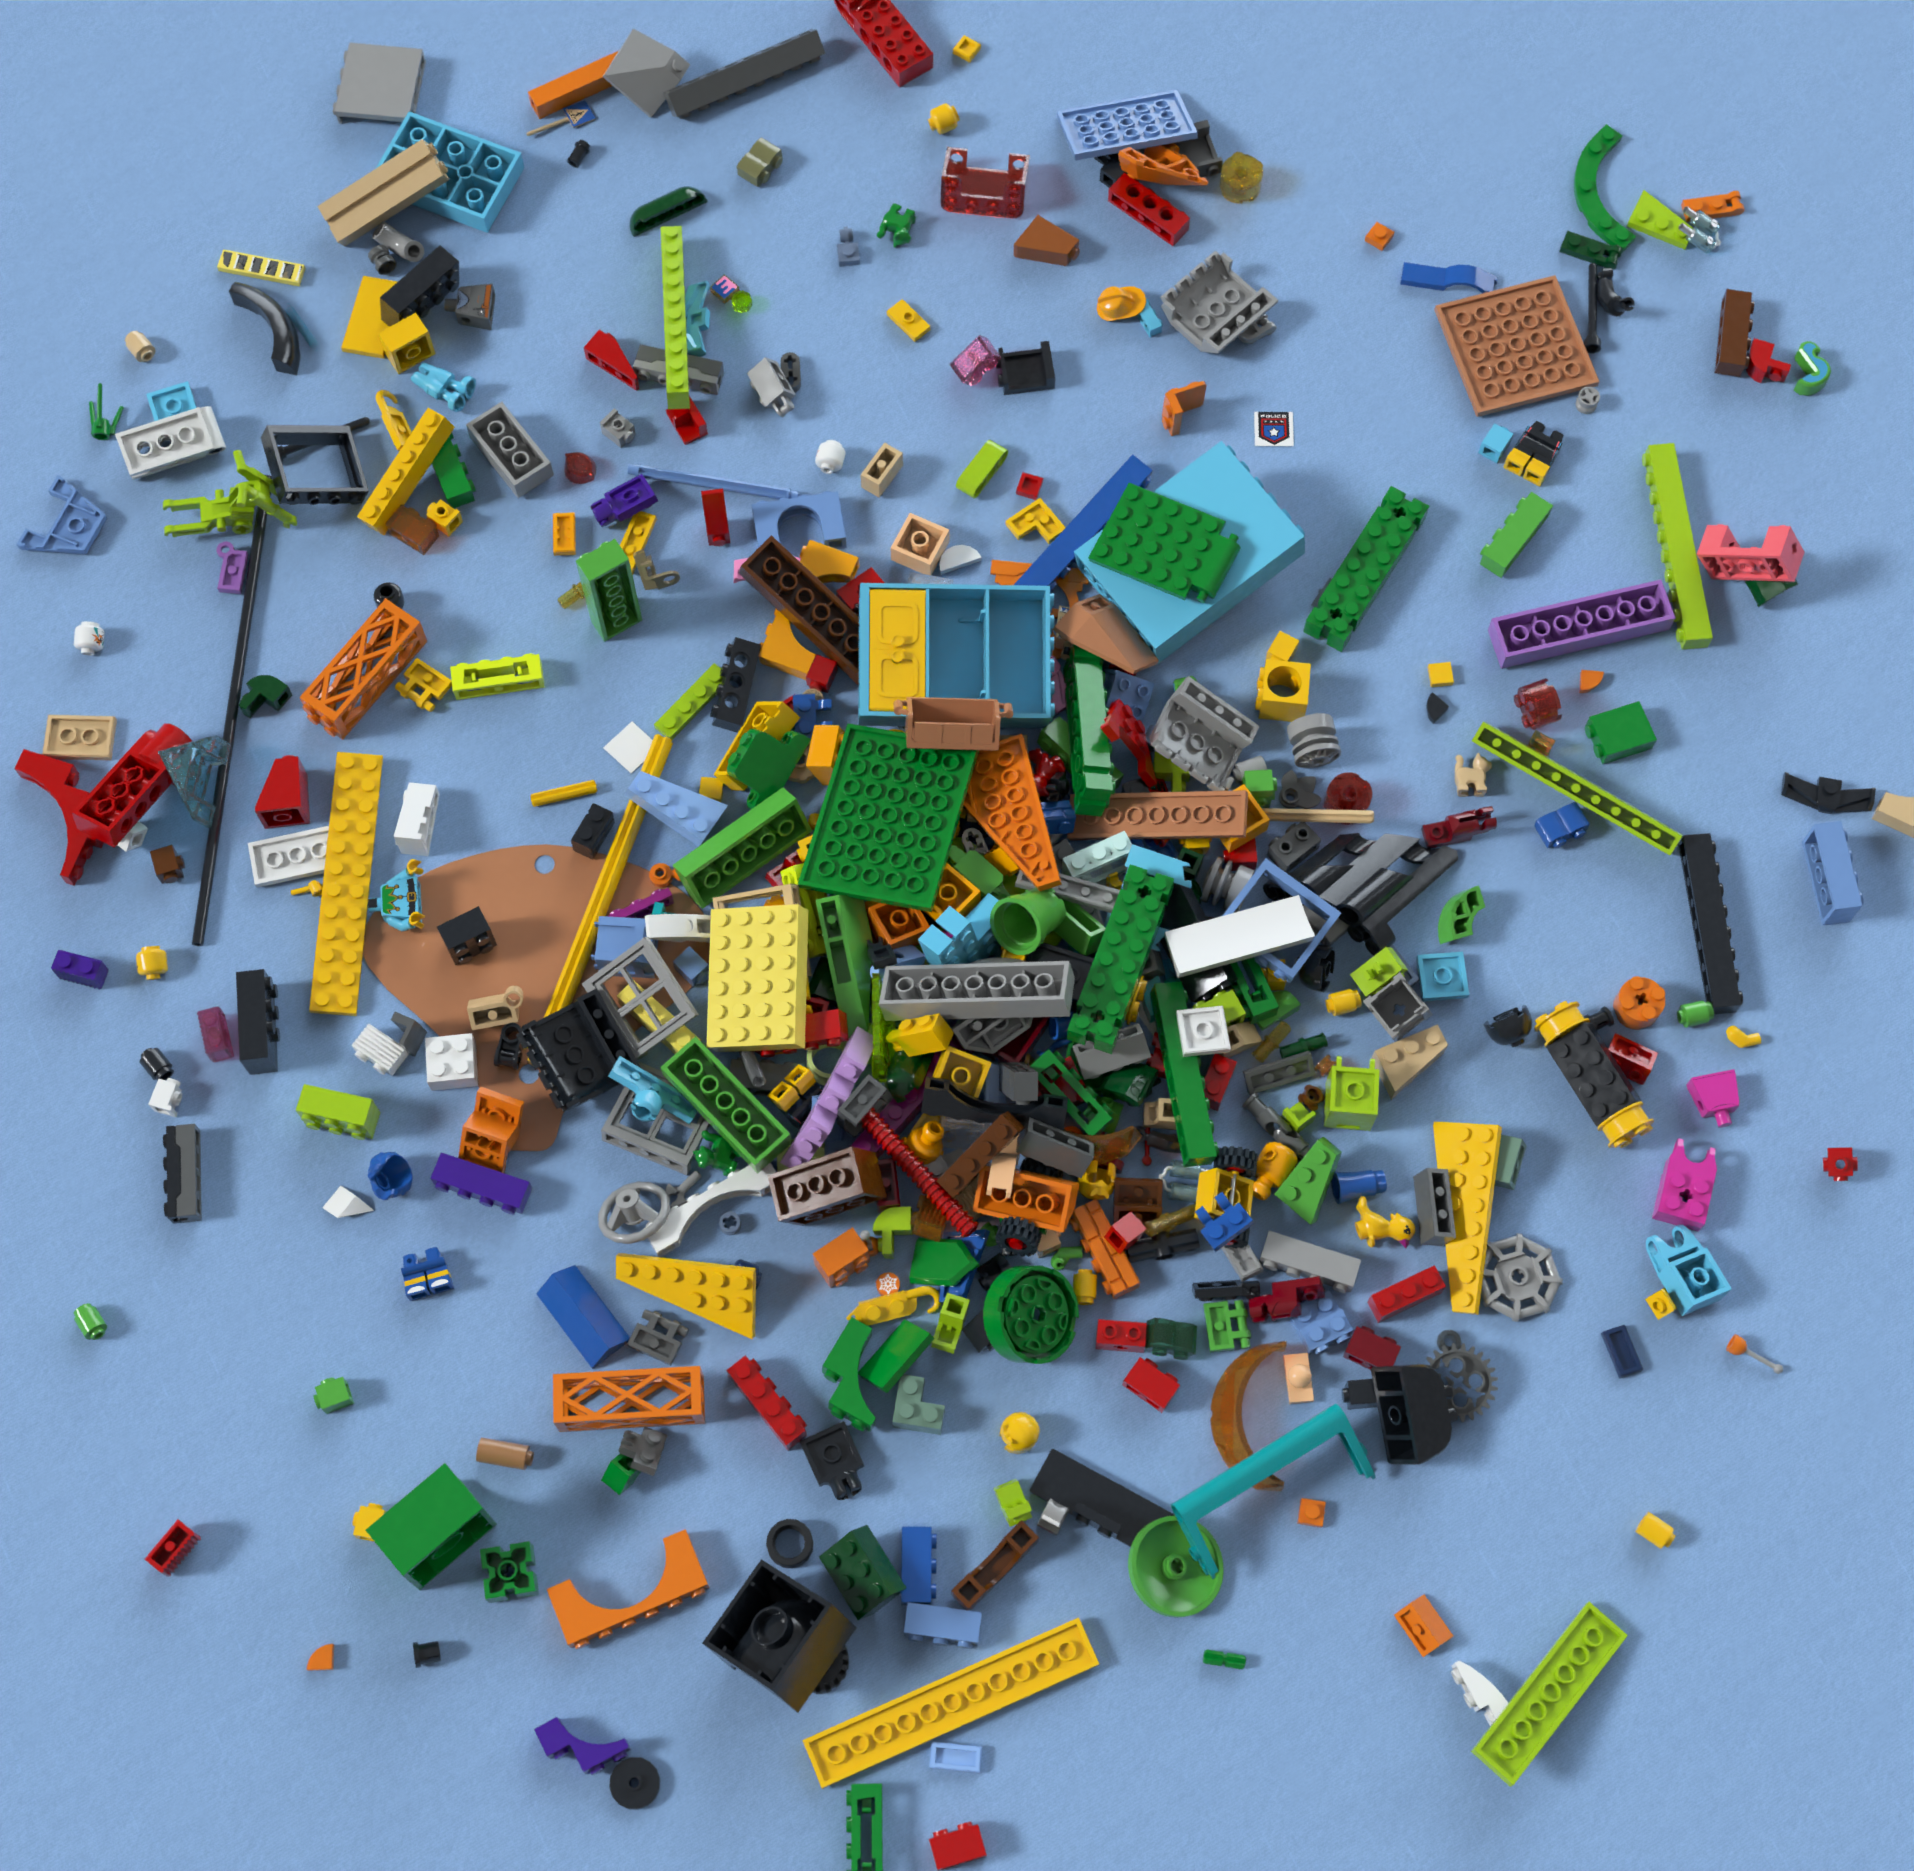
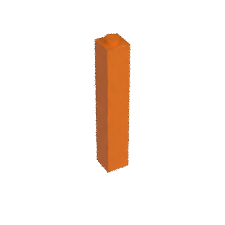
[528,51,618,119]

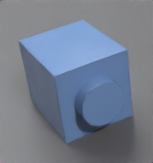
[673,946,709,987]

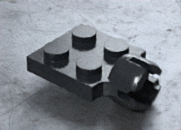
[799,1421,864,1500]

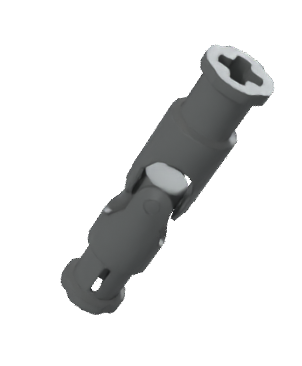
[1242,1093,1310,1161]

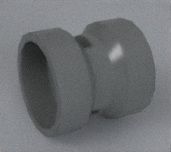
[368,245,397,275]

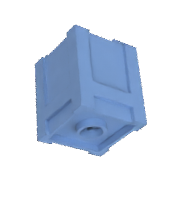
[591,916,658,978]

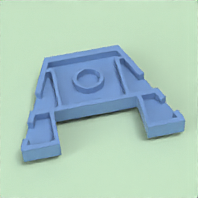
[16,475,108,554]

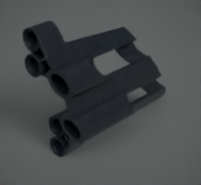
[1263,833,1458,956]

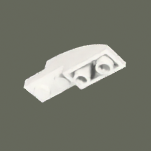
[645,914,711,943]
[1451,1661,1508,1726]

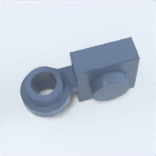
[837,227,860,267]

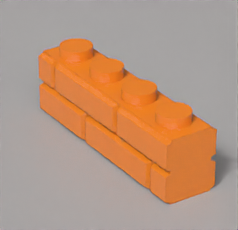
[1069,1199,1141,1299]

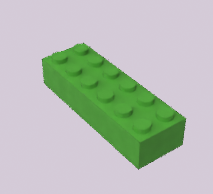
[576,539,642,642]
[673,787,812,909]
[660,1036,793,1174]

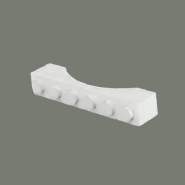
[643,1163,776,1257]

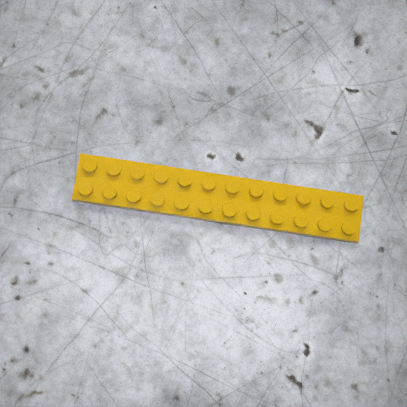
[309,752,383,1016]
[802,1617,1099,1789]

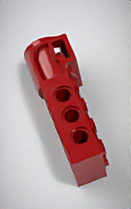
[834,0,933,88]
[72,723,196,848]

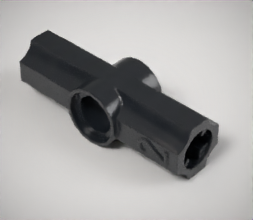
[1126,1228,1200,1263]

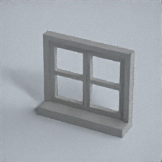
[582,937,699,1060]
[601,1061,710,1175]

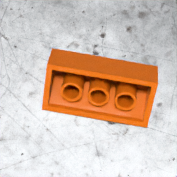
[972,1162,1079,1233]

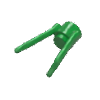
[89,383,124,440]

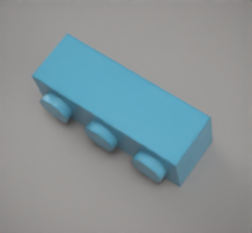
[1137,299,1163,337]

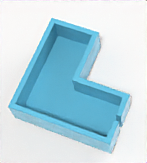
[918,893,1000,965]

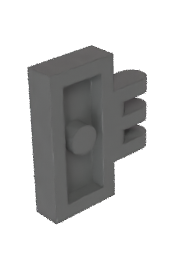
[618,1427,667,1476]

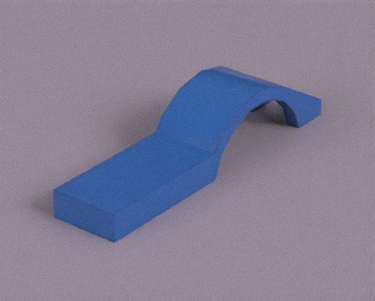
[1400,262,1498,294]

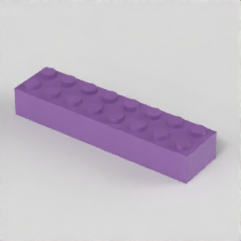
[1488,580,1675,669]

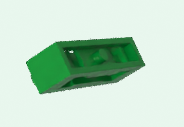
[1230,957,1279,1025]
[1029,1049,1115,1140]
[846,1783,883,1871]

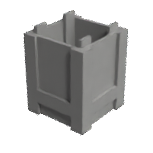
[1363,973,1433,1042]

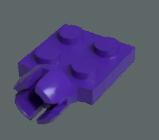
[590,474,658,527]

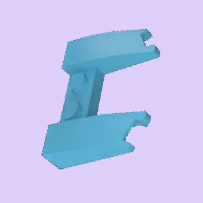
[1104,844,1192,951]

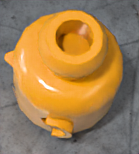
[902,1121,944,1165]
[1253,1142,1298,1200]

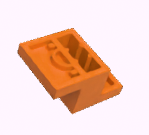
[458,1087,524,1173]

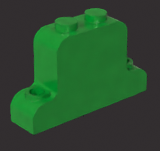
[727,729,811,810]

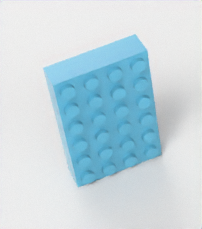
[375,112,524,233]

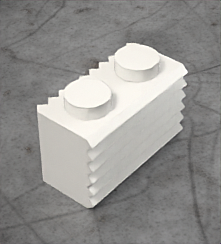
[352,1024,409,1076]

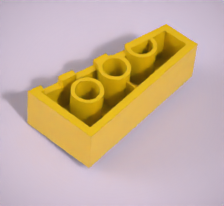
[713,701,800,791]

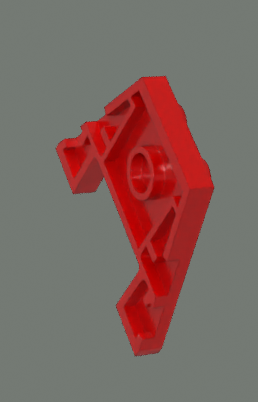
[1101,698,1157,788]

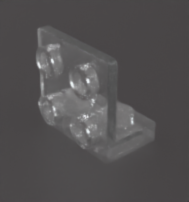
[939,1116,990,1150]

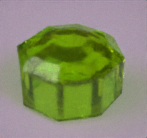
[731,290,753,313]

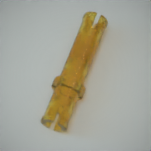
[1144,1203,1196,1237]

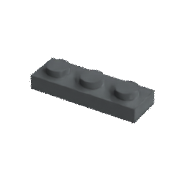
[1243,1051,1316,1095]

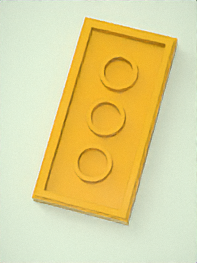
[341,276,398,359]

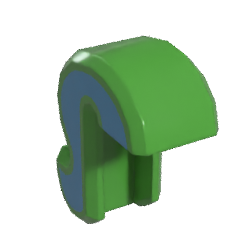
[1794,341,1831,396]

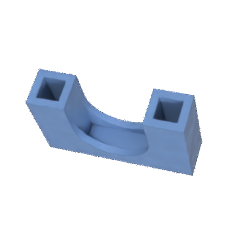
[751,491,847,549]

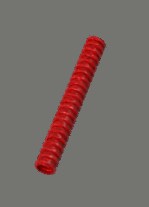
[860,1107,979,1238]

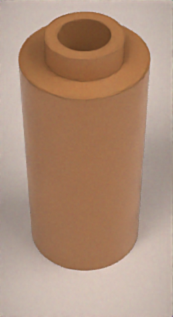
[476,1437,534,1470]

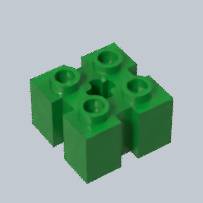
[480,1541,539,1603]

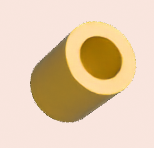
[1635,1511,1676,1549]

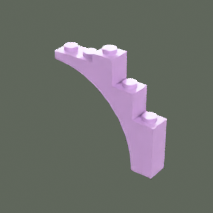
[780,1026,877,1168]

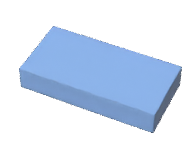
[929,1742,982,1773]

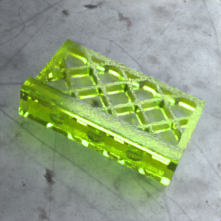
[871,973,896,1083]

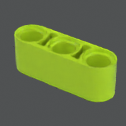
[955,439,1009,499]

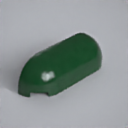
[629,186,708,237]
[887,1050,935,1103]

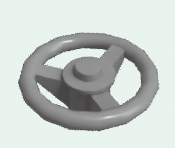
[598,1181,670,1244]

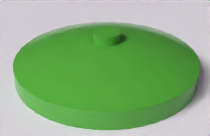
[1128,1516,1224,1618]

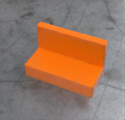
[1394,1594,1453,1657]

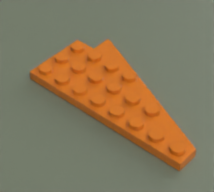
[963,734,1062,891]

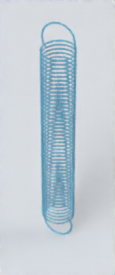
[285,303,319,351]

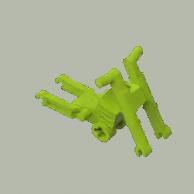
[162,450,297,538]

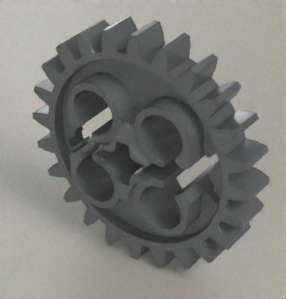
[1426,1343,1498,1422]

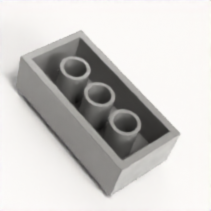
[466,402,554,498]

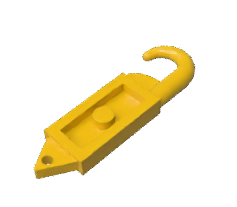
[846,1286,941,1326]

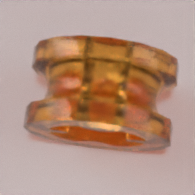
[1315,1054,1336,1077]

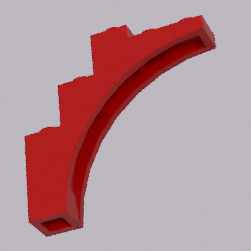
[14,749,104,886]

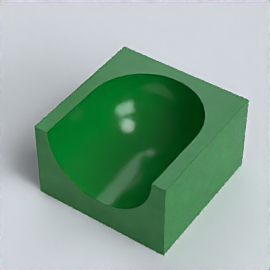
[365,1463,497,1590]

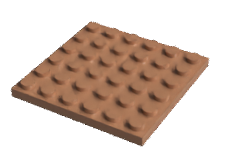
[1434,275,1599,417]

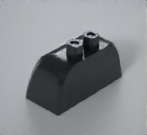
[1371,1364,1458,1464]

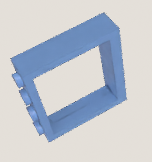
[1223,858,1341,983]

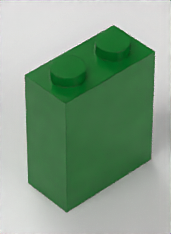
[1585,701,1657,764]

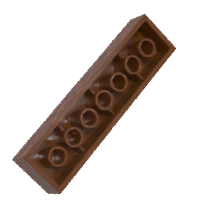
[739,535,859,686]

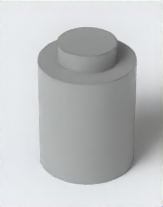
[1232,755,1267,784]

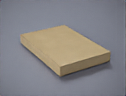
[42,715,117,760]

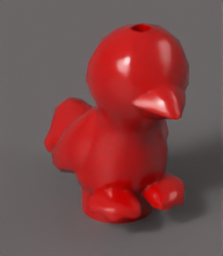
[1028,748,1066,798]

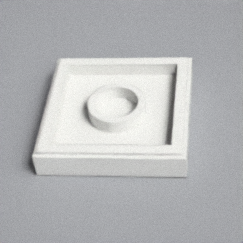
[1176,1006,1231,1057]

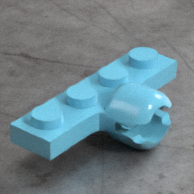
[608,1056,697,1124]

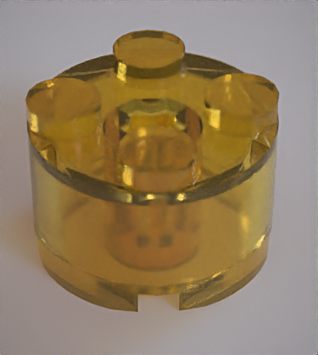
[1219,152,1263,204]

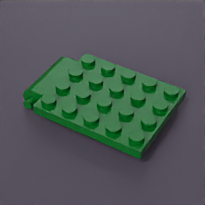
[1088,483,1241,603]

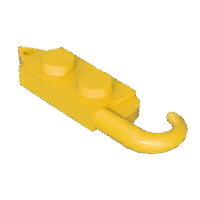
[375,390,412,451]

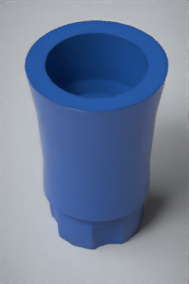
[1331,1170,1387,1204]

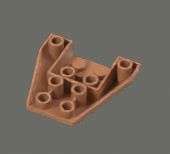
[1053,594,1159,674]

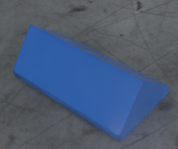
[536,1265,630,1369]

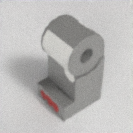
[1037,1499,1069,1536]

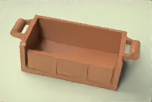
[893,697,1014,751]

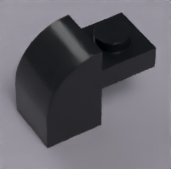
[1094,153,1128,188]

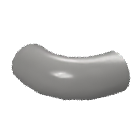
[373,221,424,262]

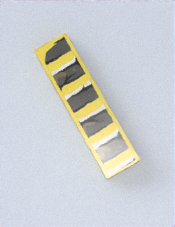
[217,249,305,287]

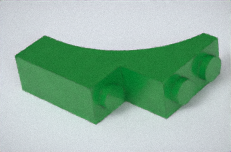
[822,1317,876,1432]

